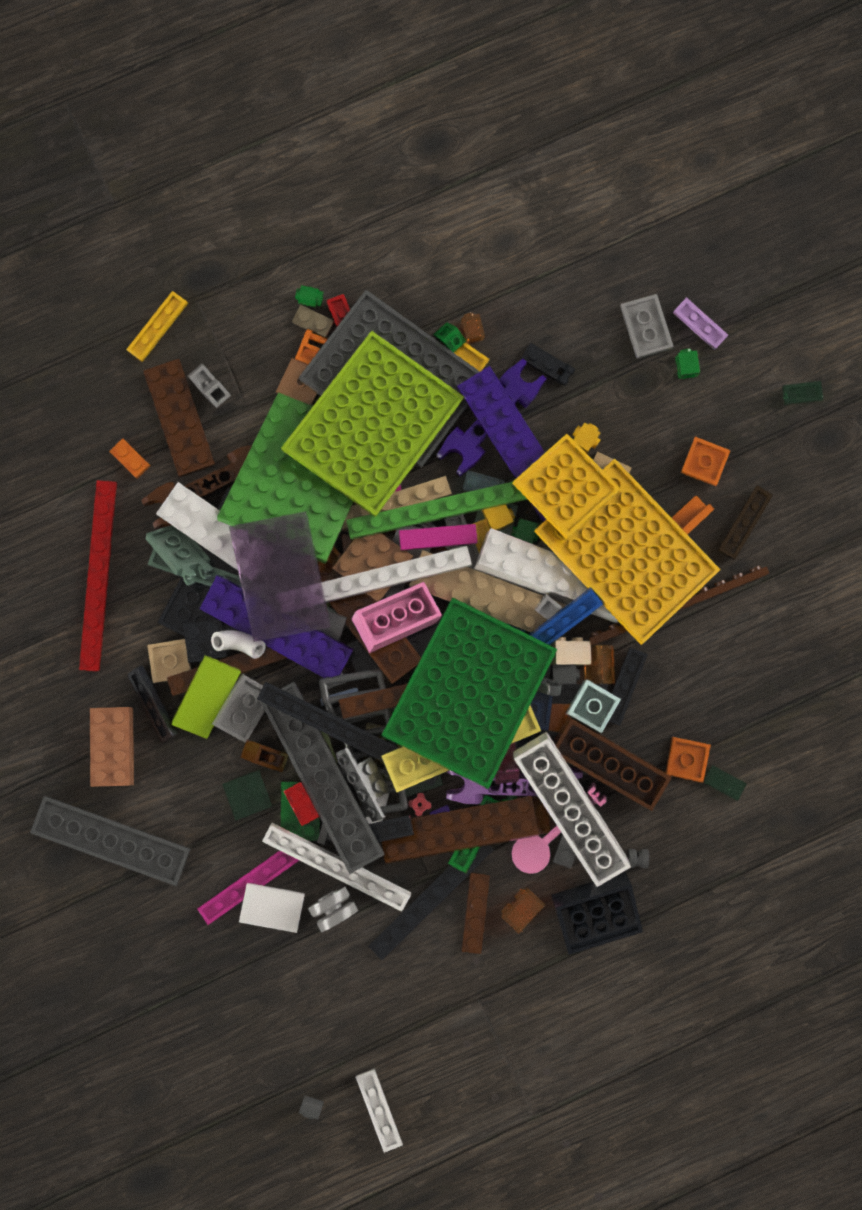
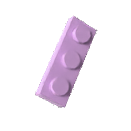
[673,297,728,350]

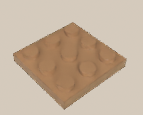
[332,533,413,602]

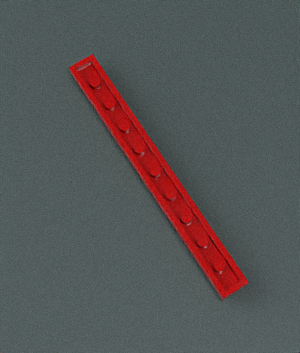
[79,480,117,672]

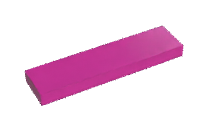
[399,524,478,551]

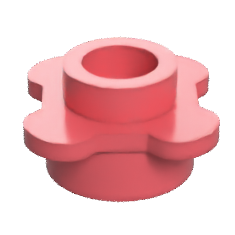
[408,793,431,816]

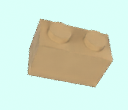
[550,637,591,666]

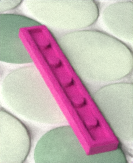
[197,851,299,925]

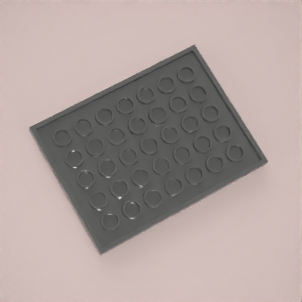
[299,290,480,468]

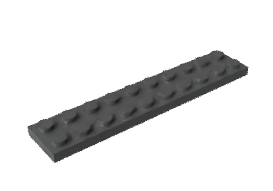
[260,682,385,874]

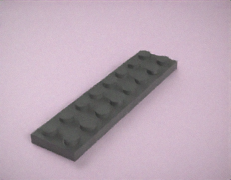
[30,796,191,886]

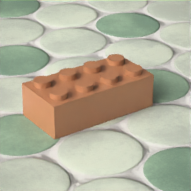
[90,707,134,787]

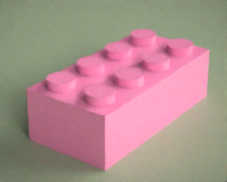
[352,582,442,653]

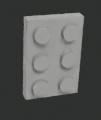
[620,294,674,359]
[212,674,265,743]

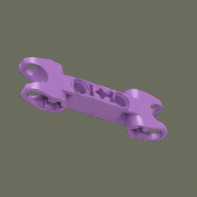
[446,767,583,804]

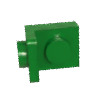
[433,322,466,353]

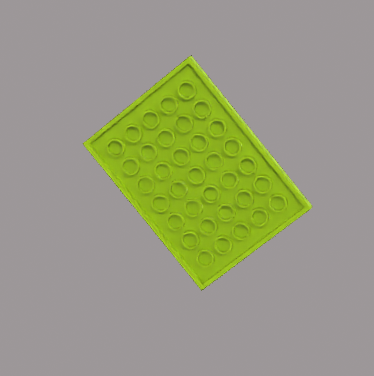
[281,331,464,517]

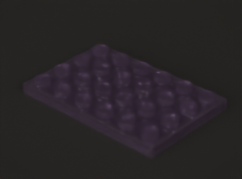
[229,511,331,642]

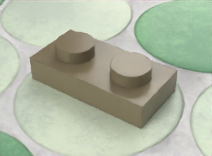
[292,304,334,338]

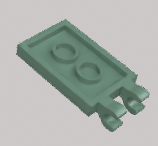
[146,525,213,586]

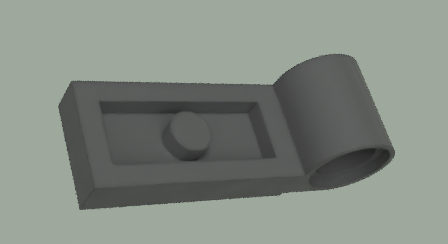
[299,1095,324,1120]

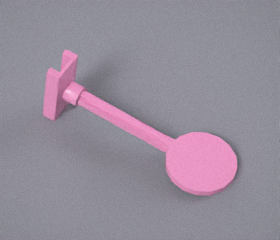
[512,782,607,874]

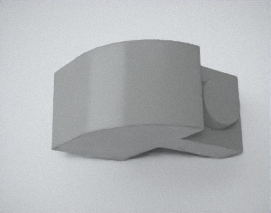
[188,363,231,408]

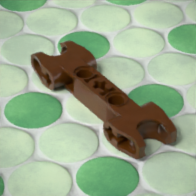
[141,445,252,529]

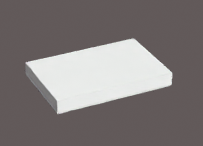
[239,883,305,933]

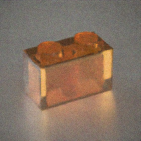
[501,887,545,934]

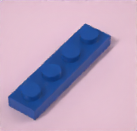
[529,587,603,645]

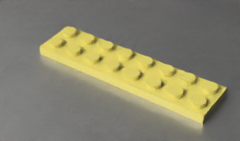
[381,706,541,793]

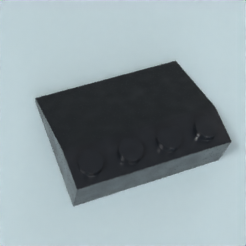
[551,872,643,955]

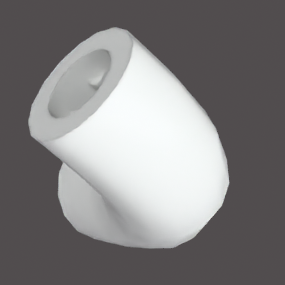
[211,630,266,659]

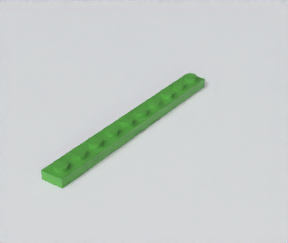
[346,482,527,540]

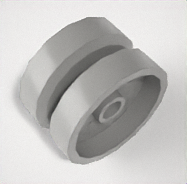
[308,886,359,932]

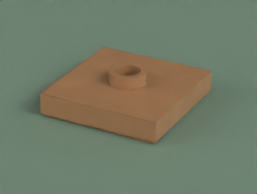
[276,358,318,405]

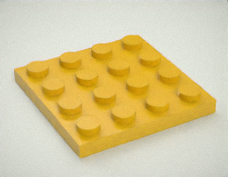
[512,434,620,539]

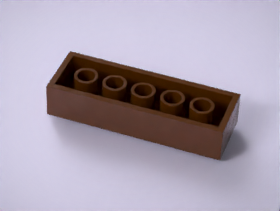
[553,716,672,811]

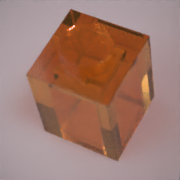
[461,313,485,344]

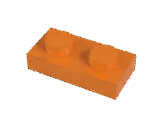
[109,439,150,479]

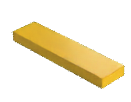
[126,291,188,362]

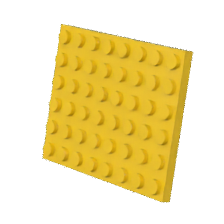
[534,459,720,645]

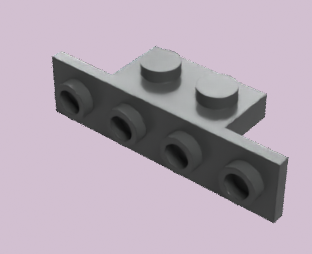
[335,747,390,822]

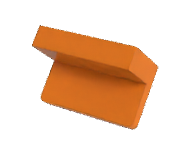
[672,496,714,534]

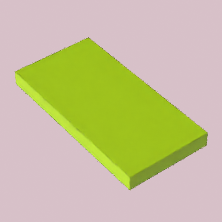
[171,655,241,739]

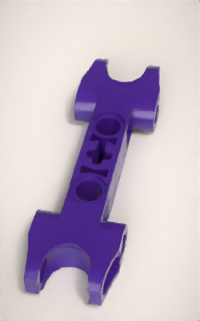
[436,359,546,477]

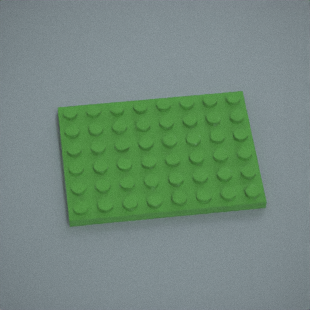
[217,392,353,564]

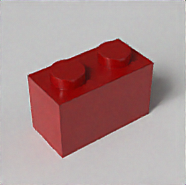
[283,782,320,826]

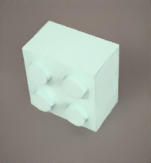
[565,680,621,733]

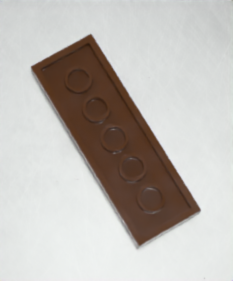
[143,359,215,477]

